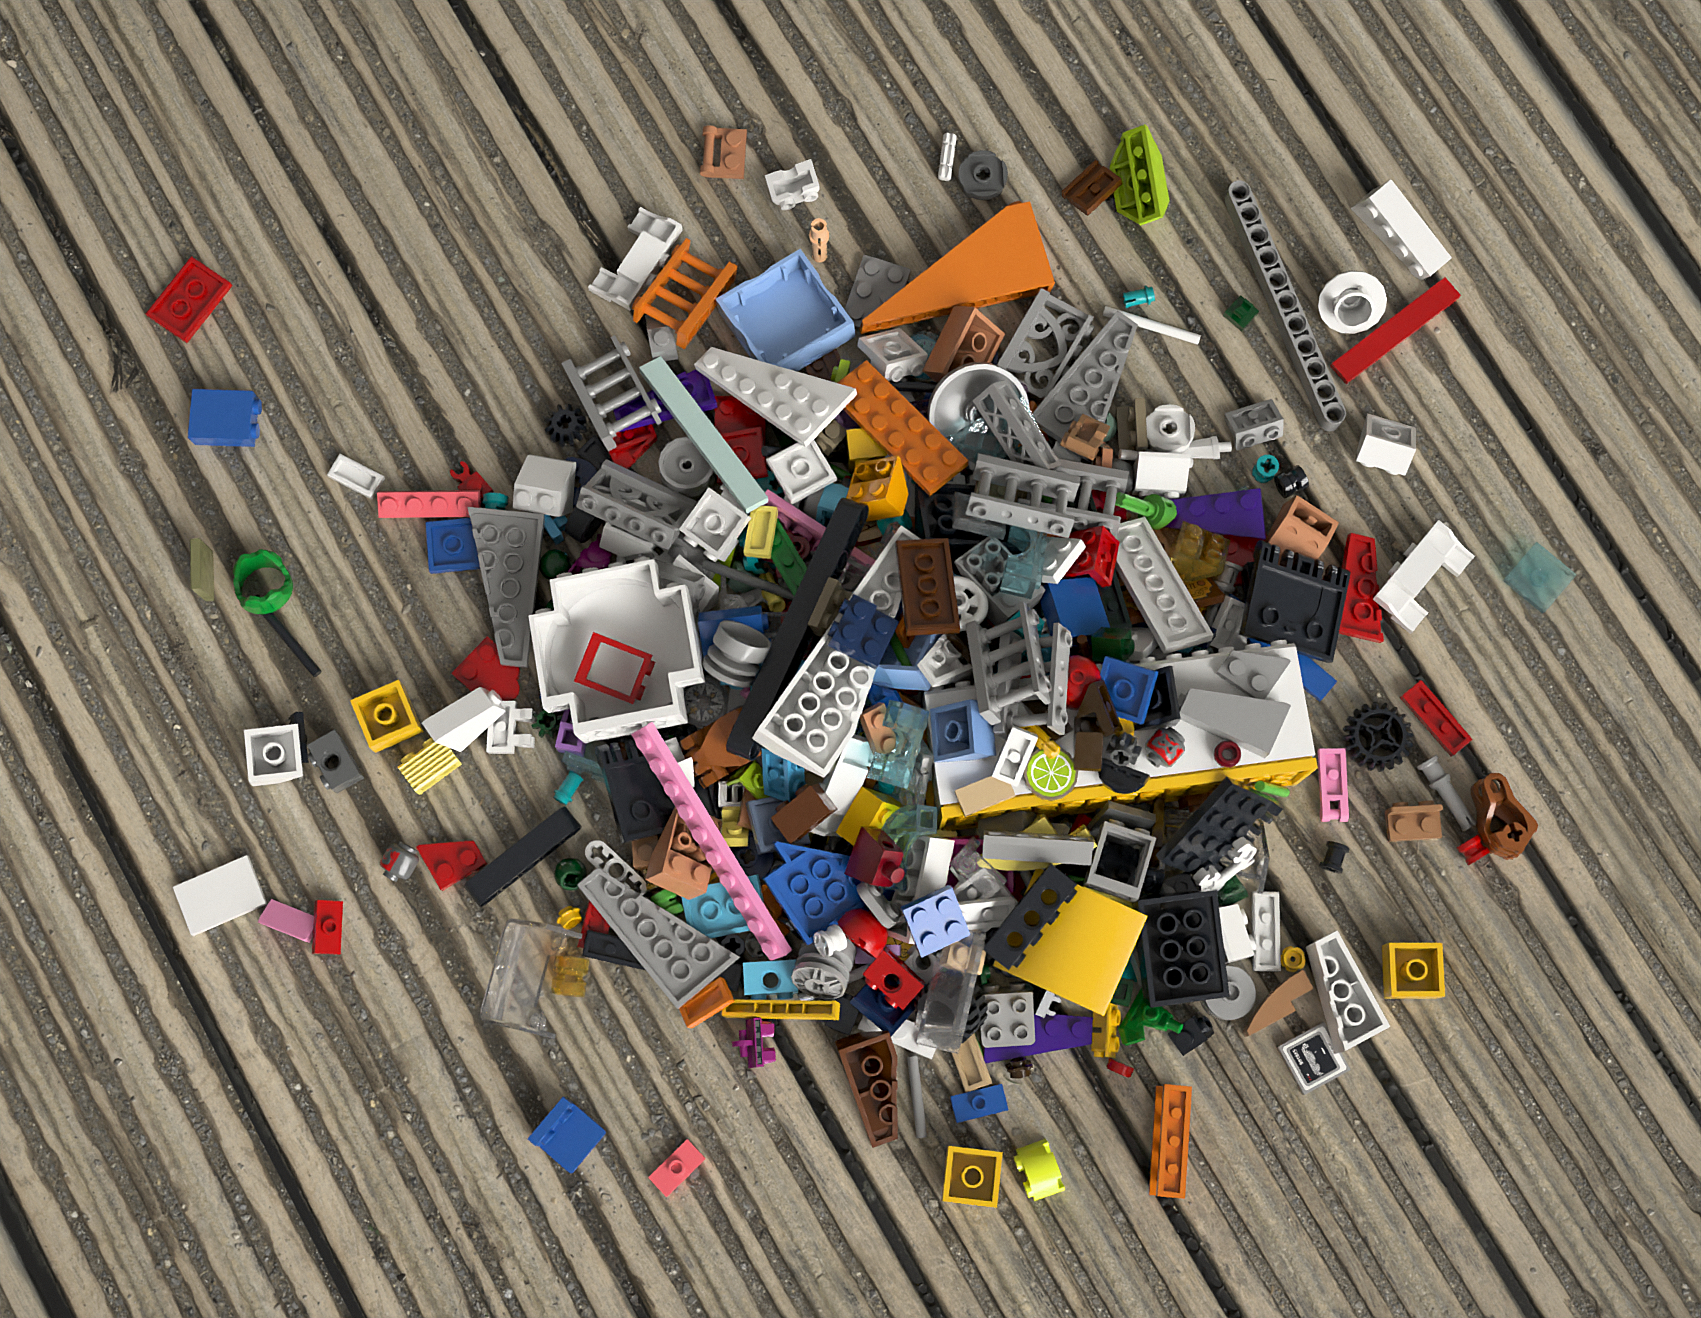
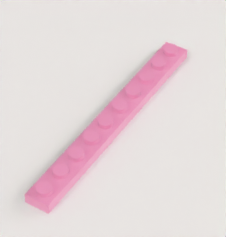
[631,722,792,961]

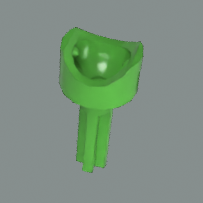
[1115,492,1177,530]

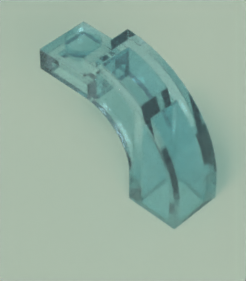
[879,804,937,891]

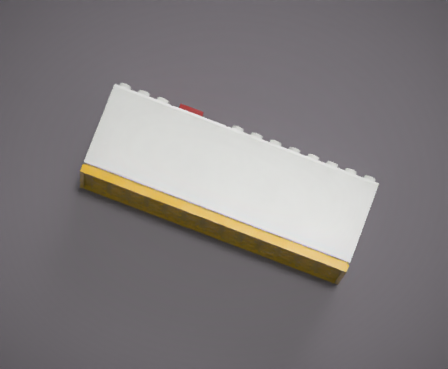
[922,640,1318,831]

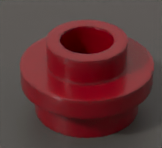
[1214,741,1241,768]

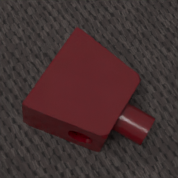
[844,826,904,887]

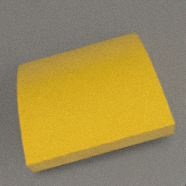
[993,869,1148,1016]

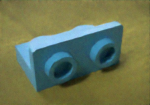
[761,746,806,802]

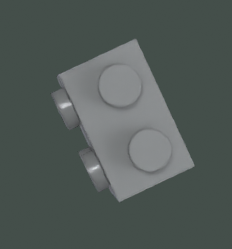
[979,982,1035,1048]

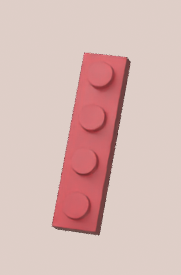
[377,490,481,518]

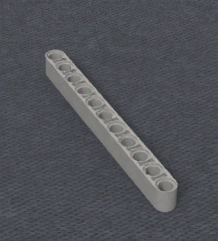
[1225,180,1346,432]

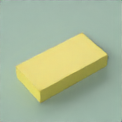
[743,506,778,559]

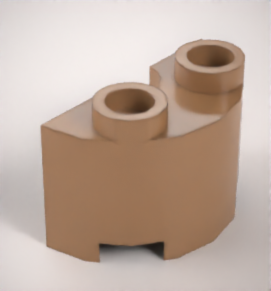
[1060,414,1110,461]

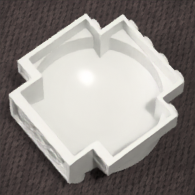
[528,557,705,743]

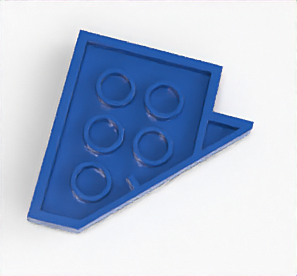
[762,841,894,945]

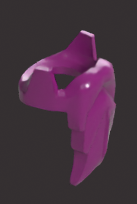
[567,534,613,575]

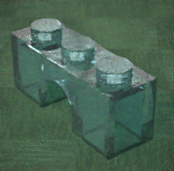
[867,700,930,789]

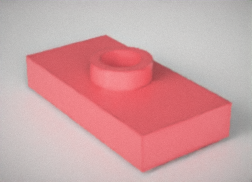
[648,1139,706,1197]

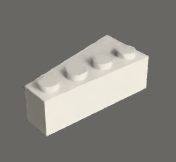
[1351,180,1452,281]
[887,832,955,944]
[1306,931,1390,1054]

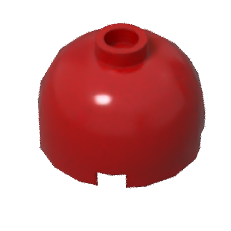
[1049,655,1101,710]
[837,908,888,959]

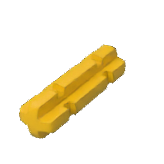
[1019,715,1060,759]

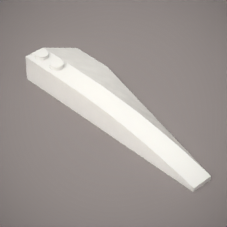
[752,526,920,778]

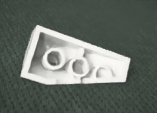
[917,614,974,687]

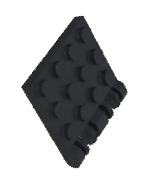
[1239,540,1350,663]
[595,725,722,844]
[1156,777,1284,875]

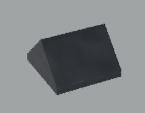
[1133,666,1181,731]

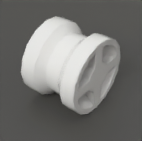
[814,924,847,958]

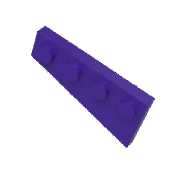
[613,369,717,432]
[1163,488,1266,540]

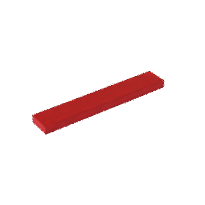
[1330,277,1461,385]

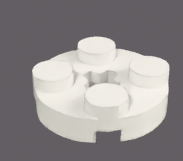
[1146,404,1195,453]

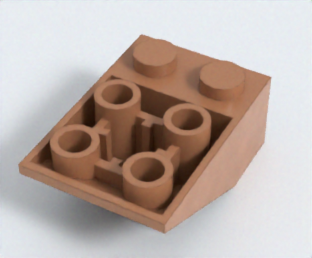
[1265,495,1339,565]
[645,807,723,900]

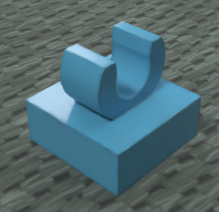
[544,514,568,545]

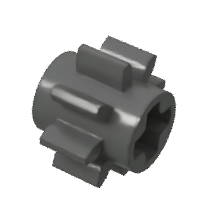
[1106,732,1142,766]

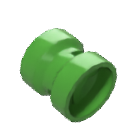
[650,889,684,917]

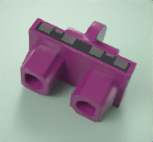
[731,1018,776,1068]

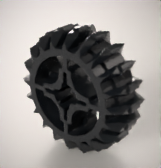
[1342,702,1414,772]

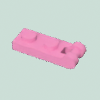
[1317,749,1349,822]

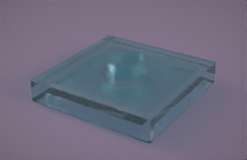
[1503,542,1577,614]

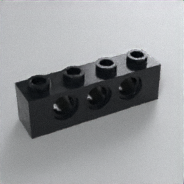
[983,863,1077,970]

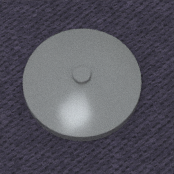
[927,362,1030,464]

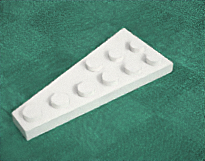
[694,347,857,448]

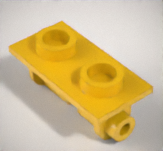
[1091,1003,1121,1059]

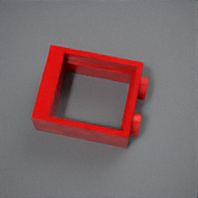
[574,632,656,704]

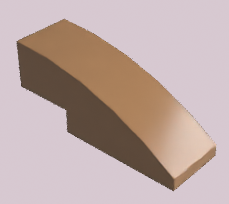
[1242,970,1314,1037]

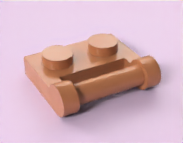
[700,125,747,179]

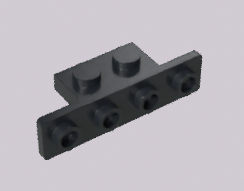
[1056,839,1165,894]

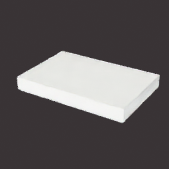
[173,855,267,936]

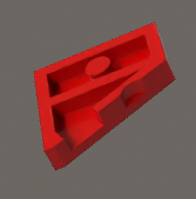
[606,424,657,469]
[416,840,488,891]

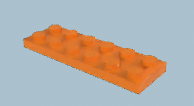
[837,360,969,496]

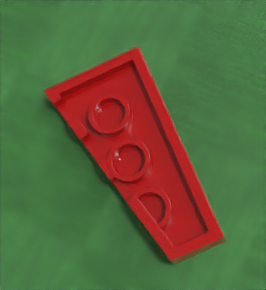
[1339,533,1384,643]

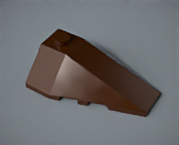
[835,1031,898,1148]

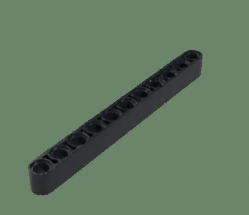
[726,498,869,761]

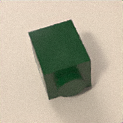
[1091,627,1135,662]

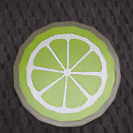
[1023,748,1078,801]

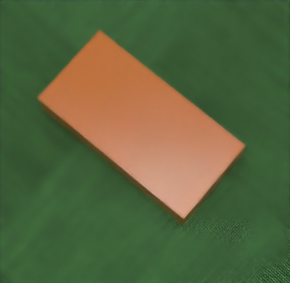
[679,977,735,1029]

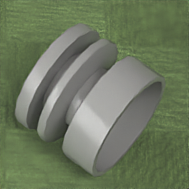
[702,620,771,688]
[791,938,857,1000]

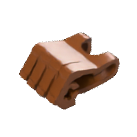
[678,706,763,789]
[1470,773,1538,860]

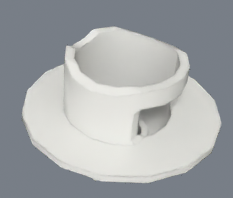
[1318,271,1387,334]

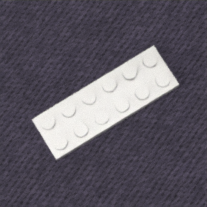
[1113,517,1213,654]

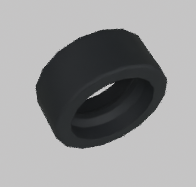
[564,507,604,544]

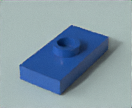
[950,1084,1009,1123]

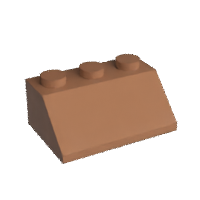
[922,306,1005,383]

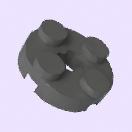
[958,150,1008,200]

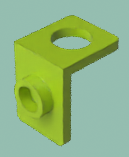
[726,760,769,799]

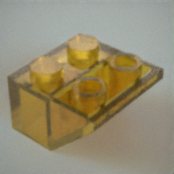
[1168,521,1231,583]

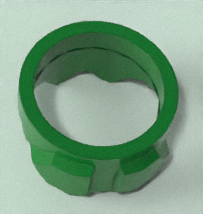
[233,549,293,614]

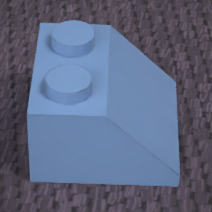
[930,699,996,763]

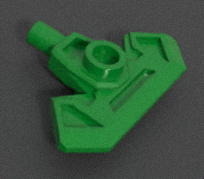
[1118,987,1183,1046]

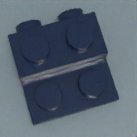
[827,594,899,670]

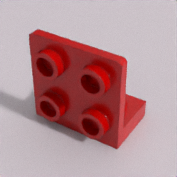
[1059,525,1120,587]

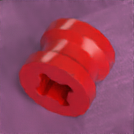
[1456,834,1490,865]

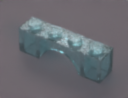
[1000,525,1047,599]

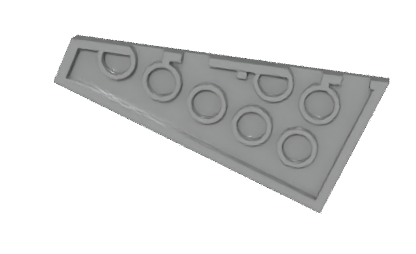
[1031,311,1138,464]
[468,507,545,668]
[577,868,740,1009]

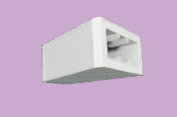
[422,687,506,752]

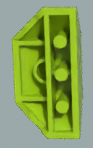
[1109,124,1170,225]

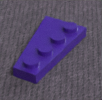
[984,1014,1093,1064]

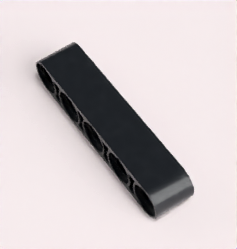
[464,806,582,907]

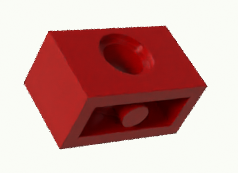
[863,946,925,1010]

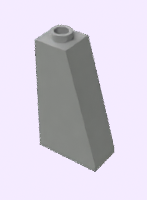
[1178,688,1291,758]

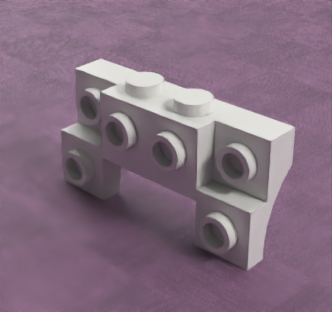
[588,207,683,311]
[1373,520,1475,634]
[810,734,889,837]

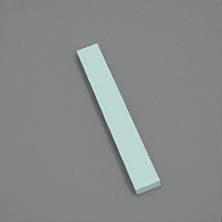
[639,356,768,514]

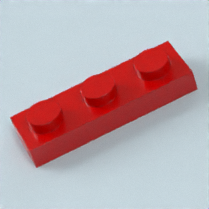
[1400,680,1473,757]

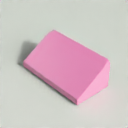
[258,899,314,943]

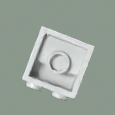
[857,328,928,382]
[679,488,751,562]

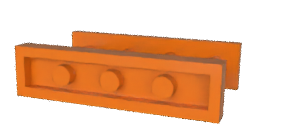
[632,238,738,350]
[1149,1084,1192,1199]

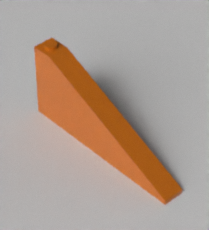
[859,201,1055,334]

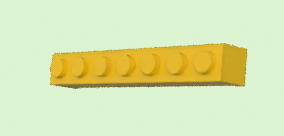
[722,999,840,1020]

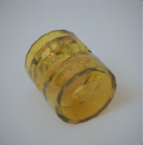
[550,956,590,997]

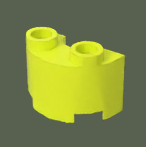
[1013,1138,1065,1201]

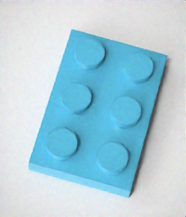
[682,874,764,938]

